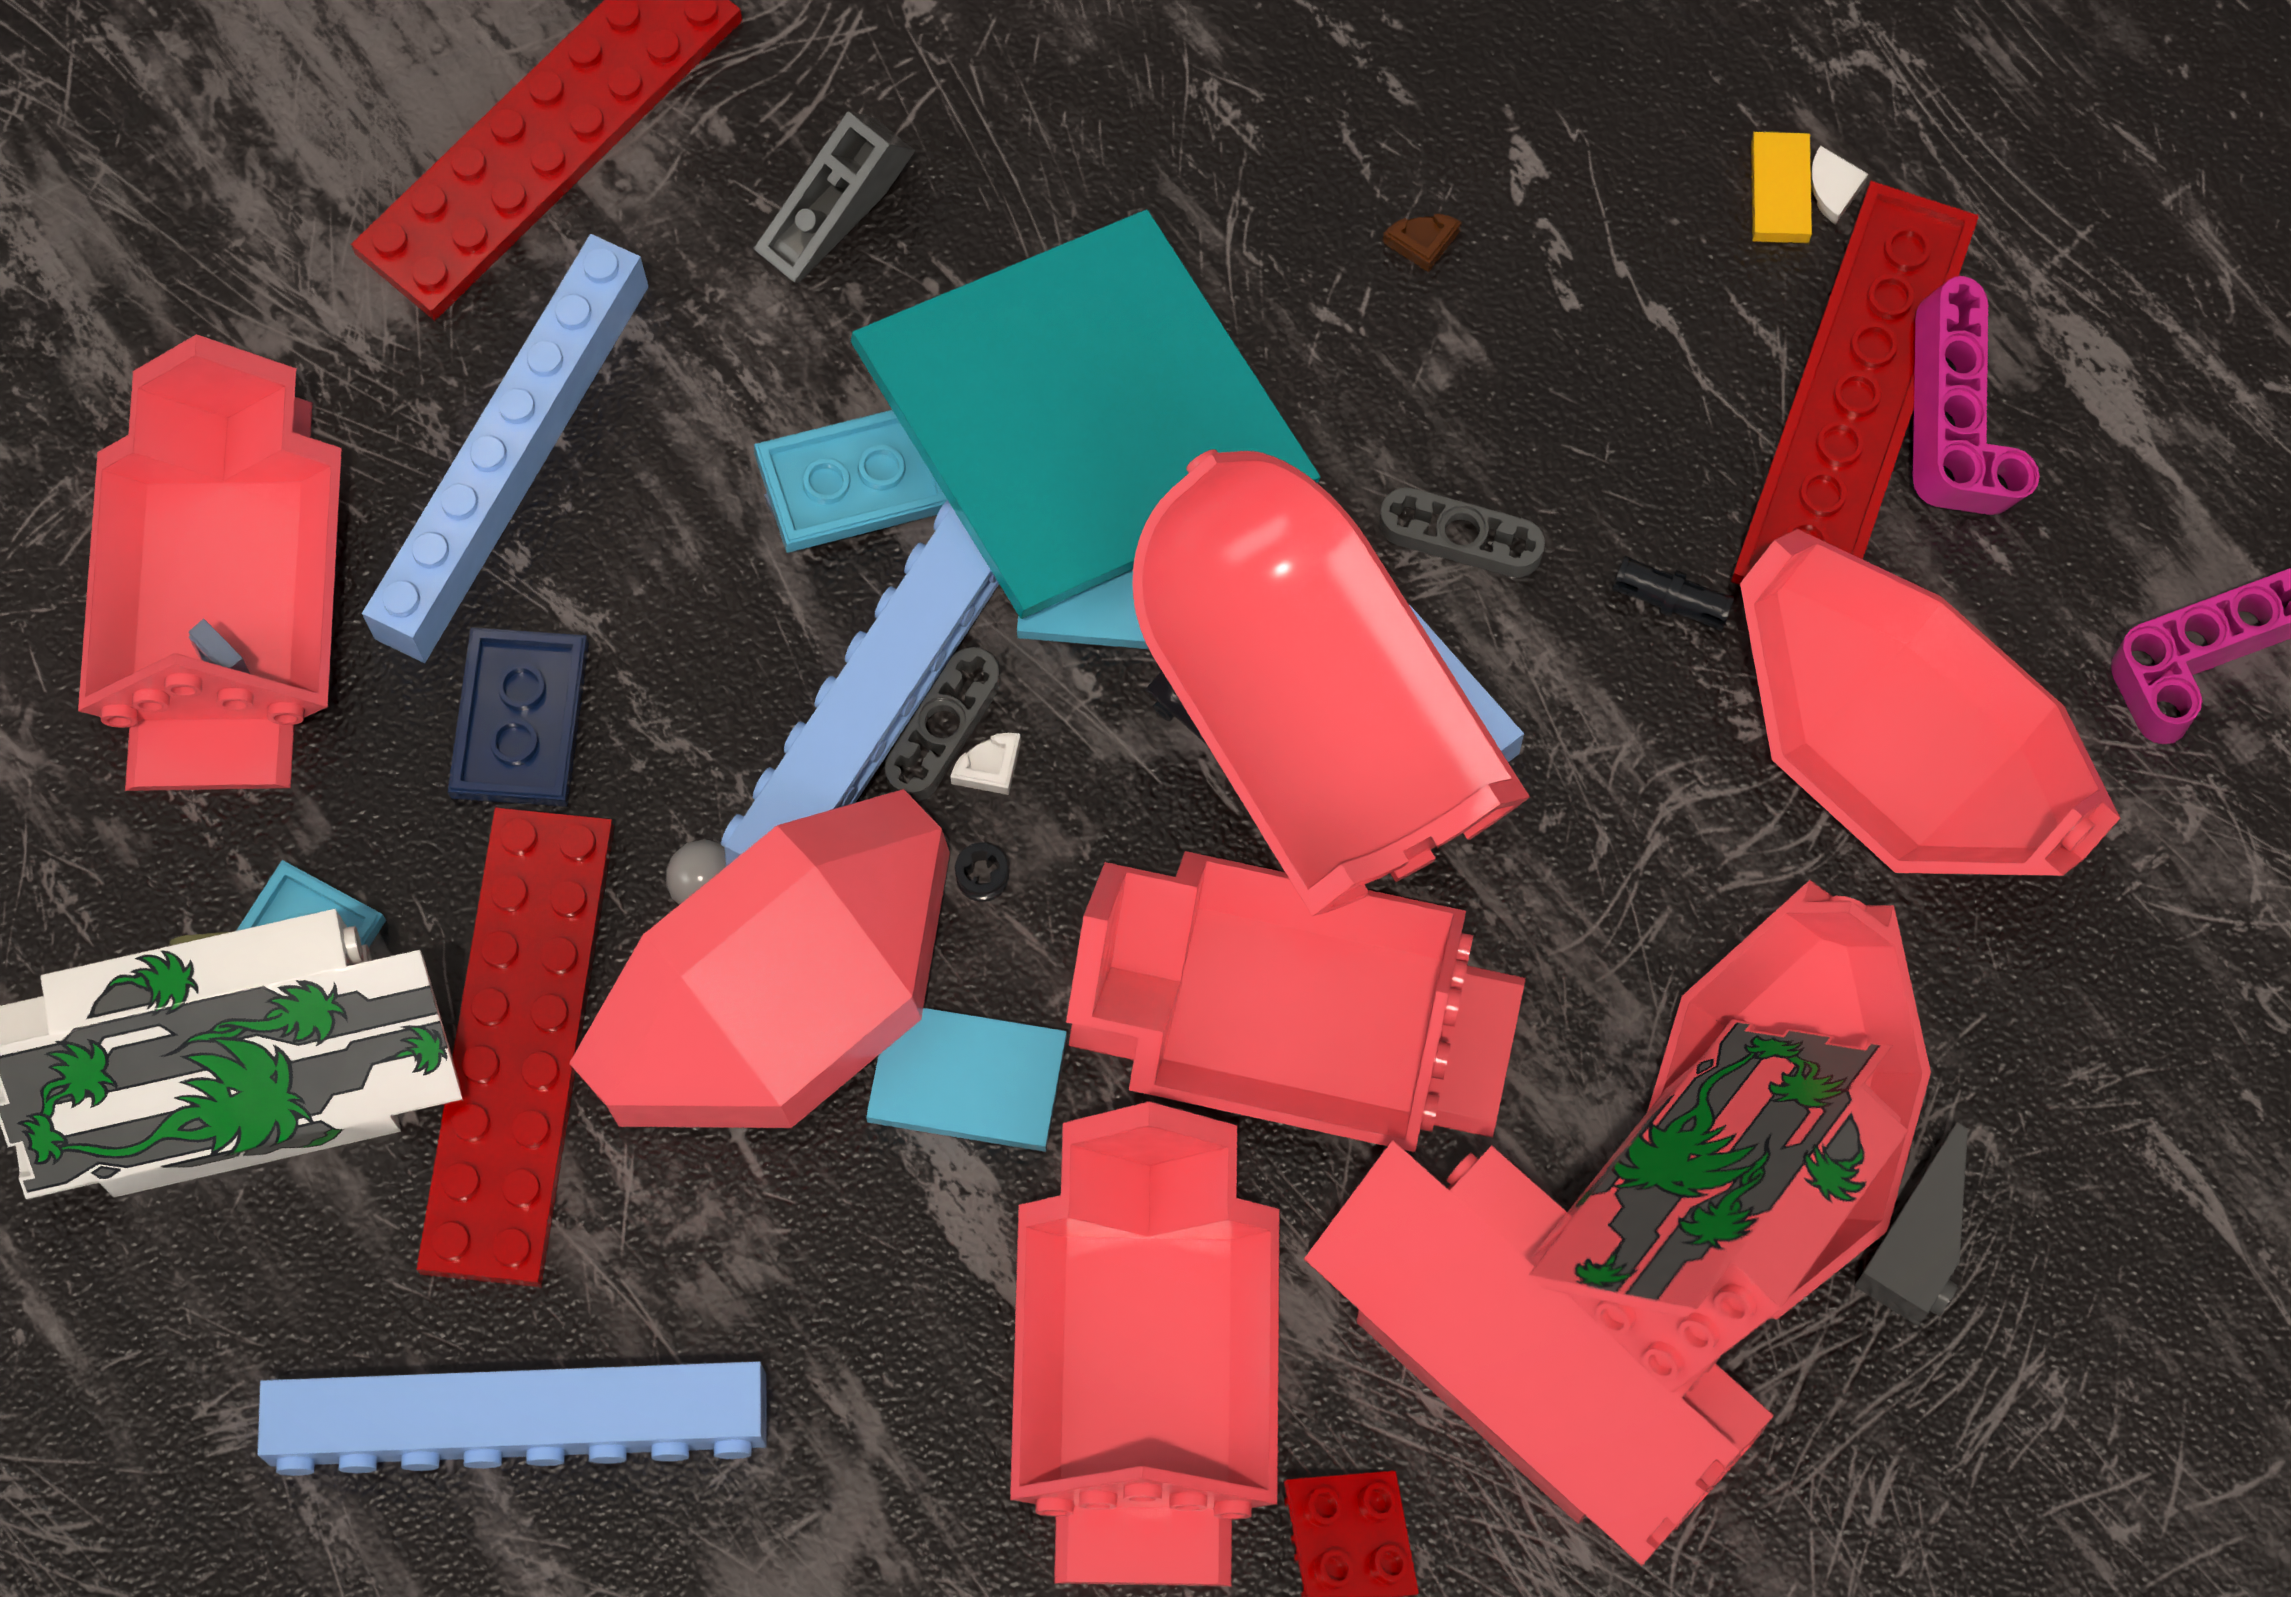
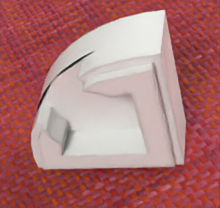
[1811,146,1868,225]
[950,733,1021,795]

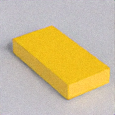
[1751,132,1812,243]

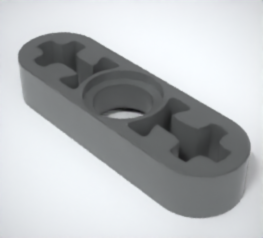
[1380,487,1545,578]
[885,647,1000,802]

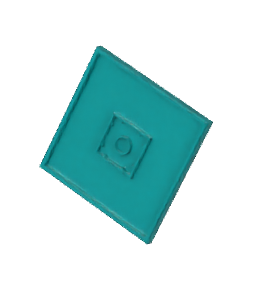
[850,209,1321,619]

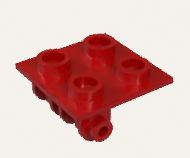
[1284,1471,1419,1597]

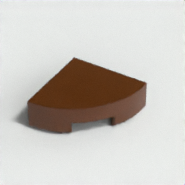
[1382,214,1462,272]

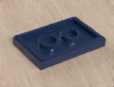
[448,627,589,807]

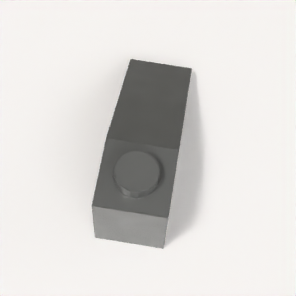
[754,111,915,283]
[1854,1122,1968,1326]

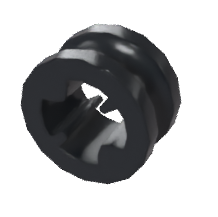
[955,842,1009,902]

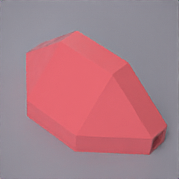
[1740,529,2120,876]
[569,789,950,1128]
[1647,880,1931,1319]

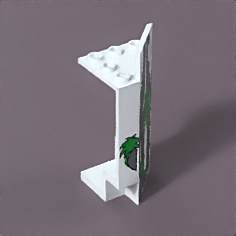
[0,909,462,1199]

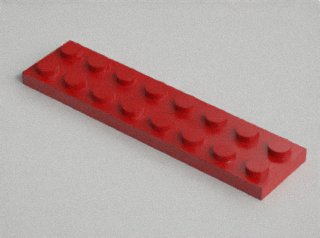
[351,0,743,321]
[1731,181,1979,585]
[417,808,615,1287]

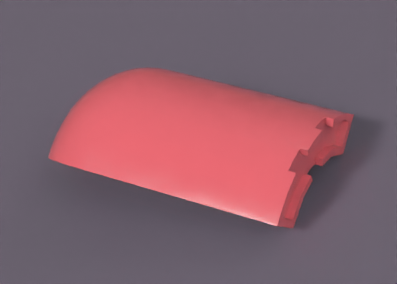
[1132,449,1530,917]

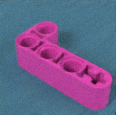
[1913,276,2040,515]
[2111,568,2291,745]

